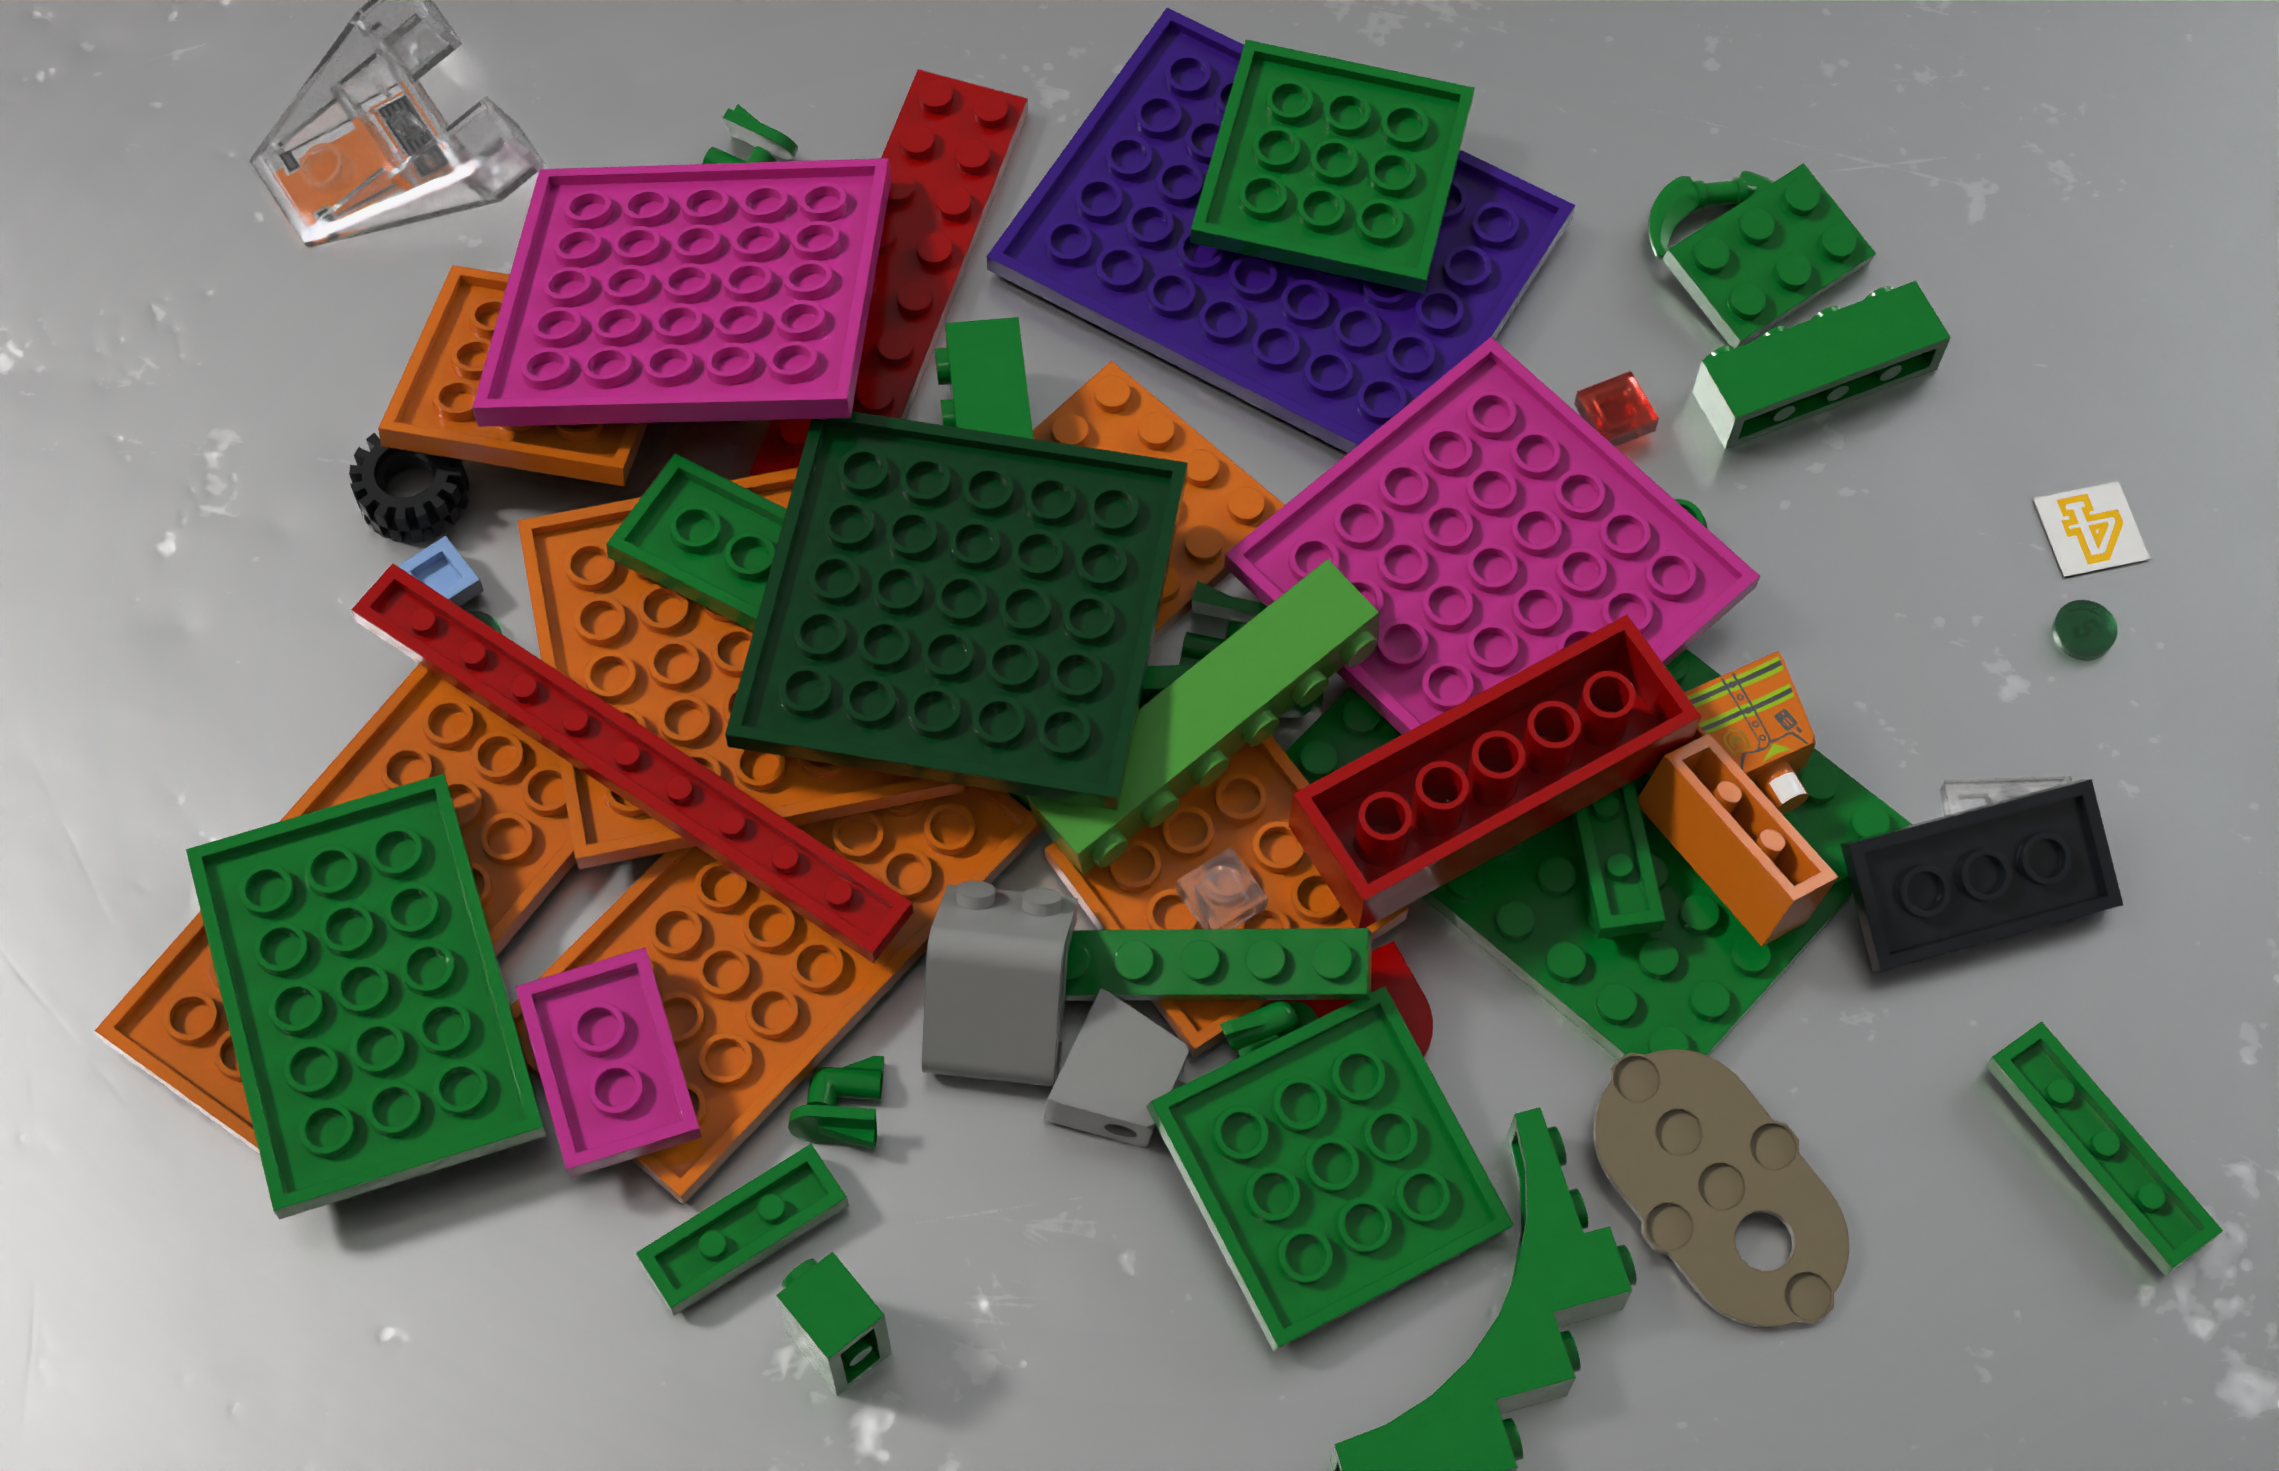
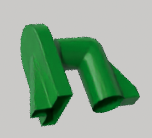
[702,104,798,164]
[1179,581,1267,665]
[1220,1001,1319,1057]
[788,1056,885,1150]

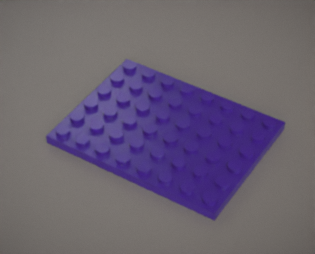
[986,8,1575,453]

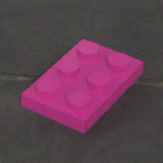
[515,947,702,1178]

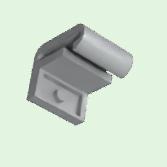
[922,881,1078,1087]

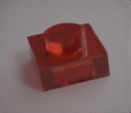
[1574,371,1659,447]

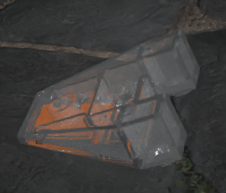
[249,0,546,248]

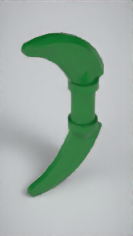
[1648,171,1773,259]

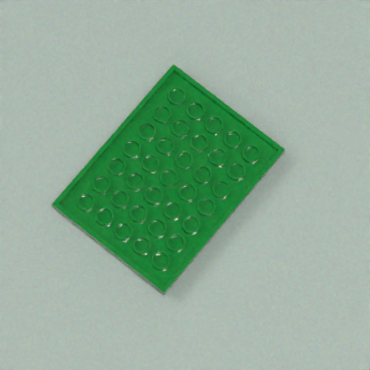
[1285,649,1913,1061]

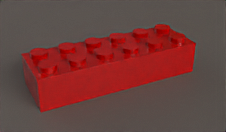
[1289,614,1701,928]

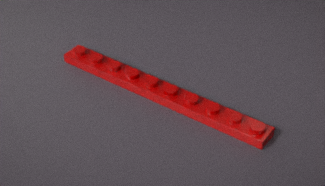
[351,563,914,963]

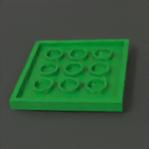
[1190,40,1475,293]
[1146,986,1514,1351]

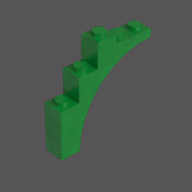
[1330,1107,1637,1471]

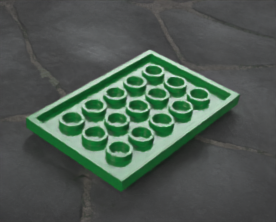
[186,773,547,1220]

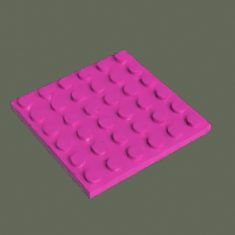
[473,158,892,427]
[1224,337,1760,735]

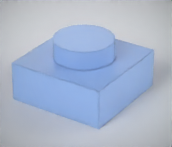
[398,536,484,607]

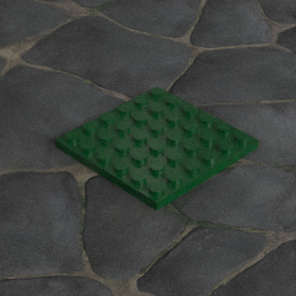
[725,411,1188,810]

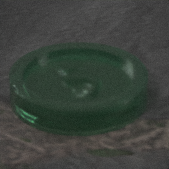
[2052,600,2117,661]

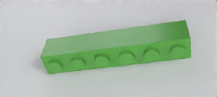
[1028,559,1379,876]

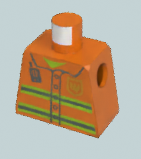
[1684,651,1816,815]

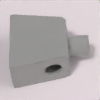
[1043,989,1191,1147]

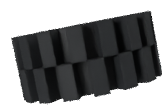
[349,433,470,543]

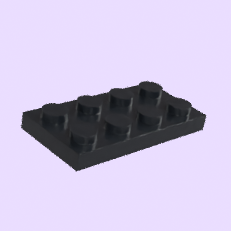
[1840,779,2123,971]

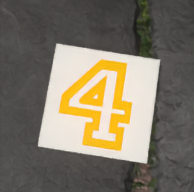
[2033,481,2151,577]

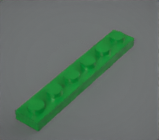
[1065,928,1372,1001]

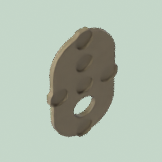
[1593,1049,1849,1328]

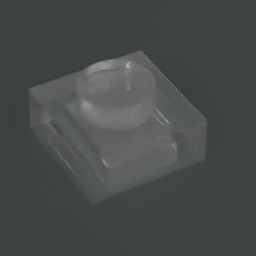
[1176,847,1268,929]

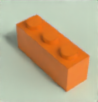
[1638,733,1838,946]

